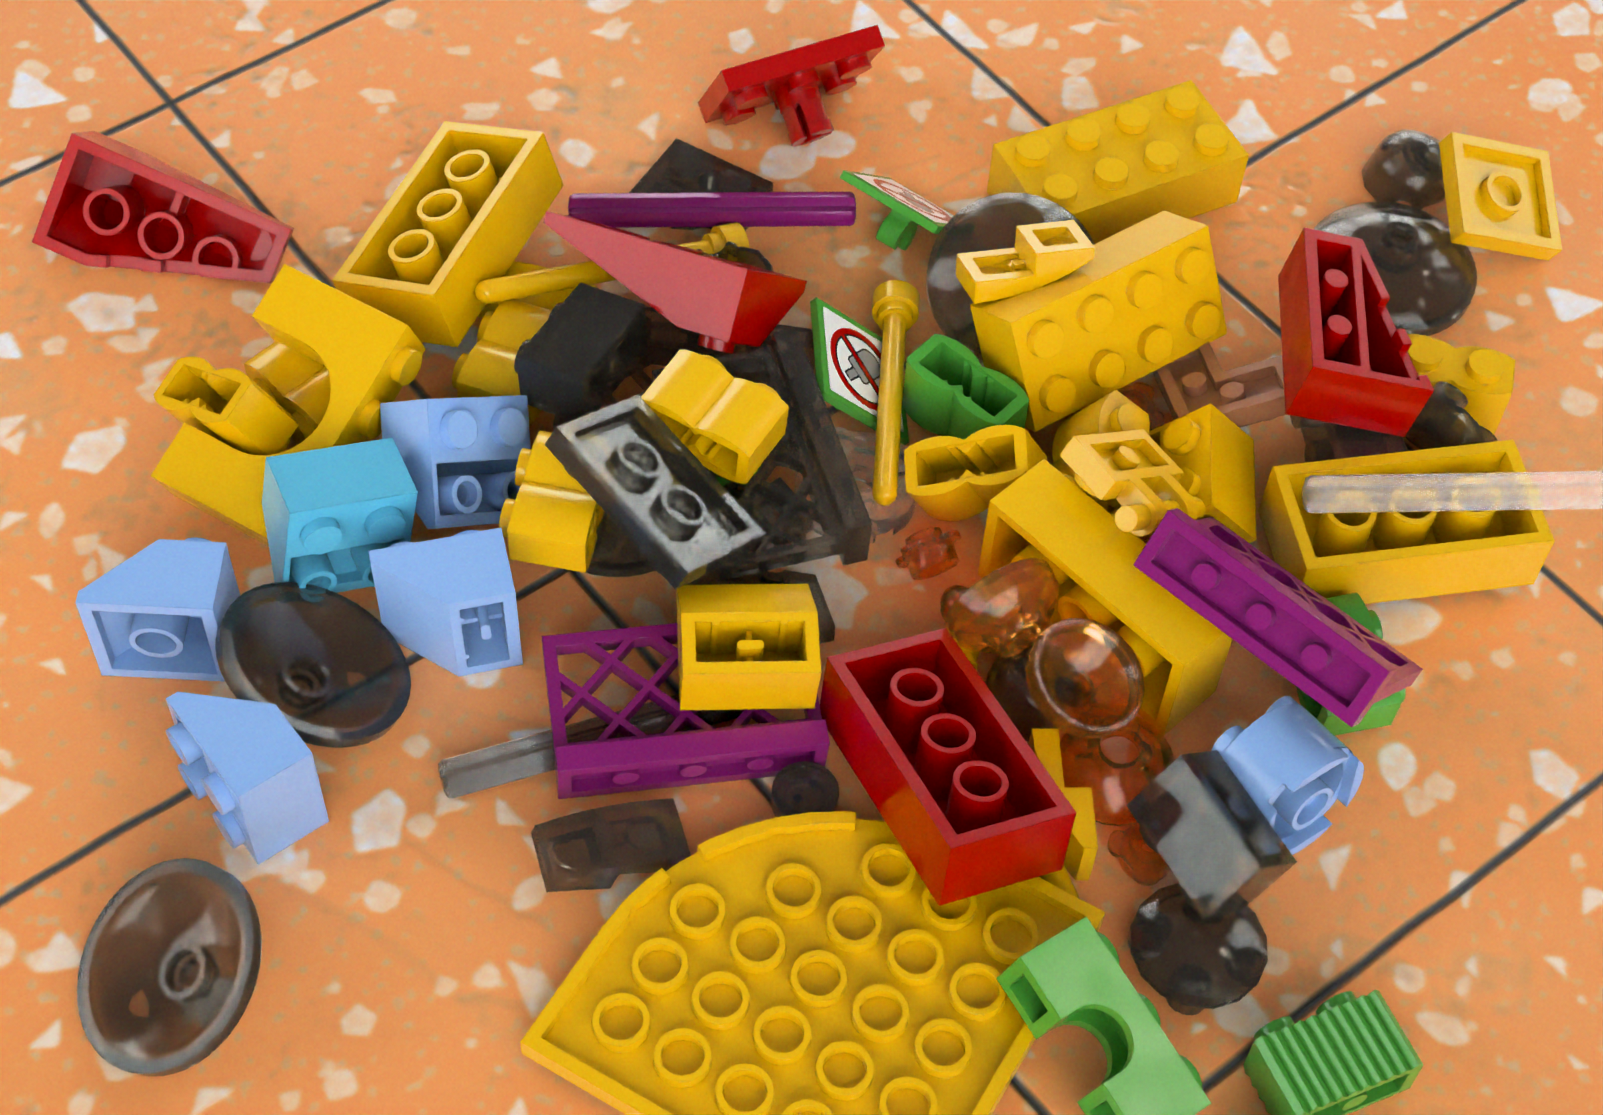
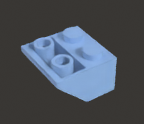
[380,395,531,529]
[368,527,523,677]
[166,691,329,865]

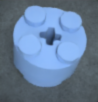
[1203,696,1364,860]

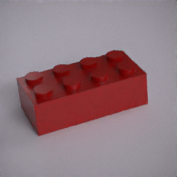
[820,628,1076,906]

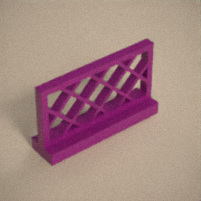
[1133,508,1423,727]
[542,623,830,799]

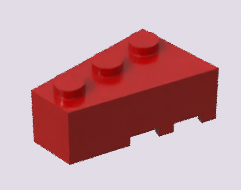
[1278,227,1435,437]

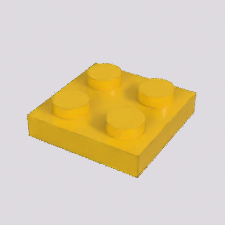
[1439,132,1562,261]

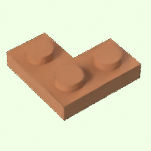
[1152,341,1287,428]

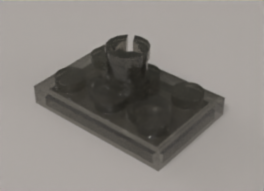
[544,394,766,590]

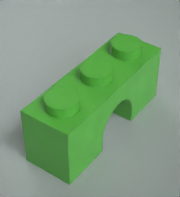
[996,916,1212,1115]

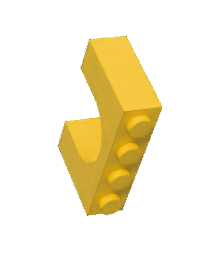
[151,264,426,546]

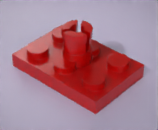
[698,25,885,146]

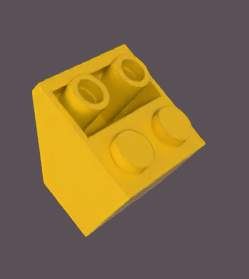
[1110,403,1257,544]
[676,584,821,711]

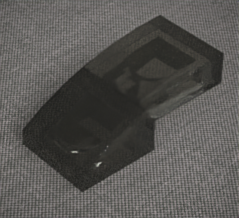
[531,798,691,892]

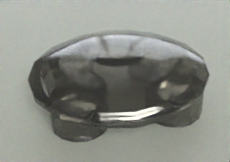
[1405,381,1498,450]
[1127,881,1268,1015]

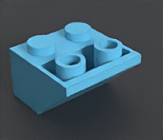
[262,437,418,603]

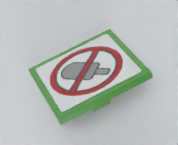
[840,170,981,251]
[810,297,909,447]

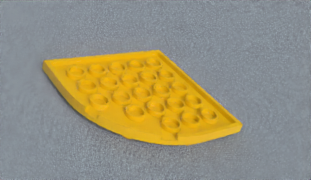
[520,811,1106,1115]

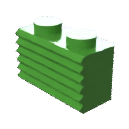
[1243,990,1424,1115]

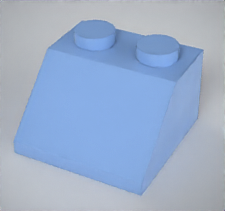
[75,537,246,682]

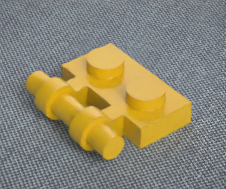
[1059,429,1205,537]

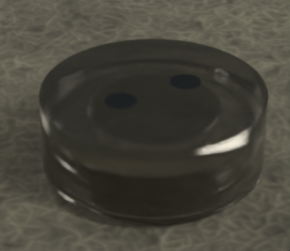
[771,761,839,817]

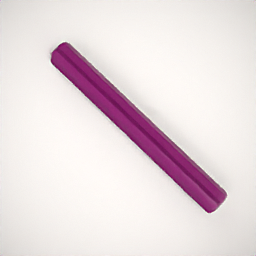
[568,192,856,228]

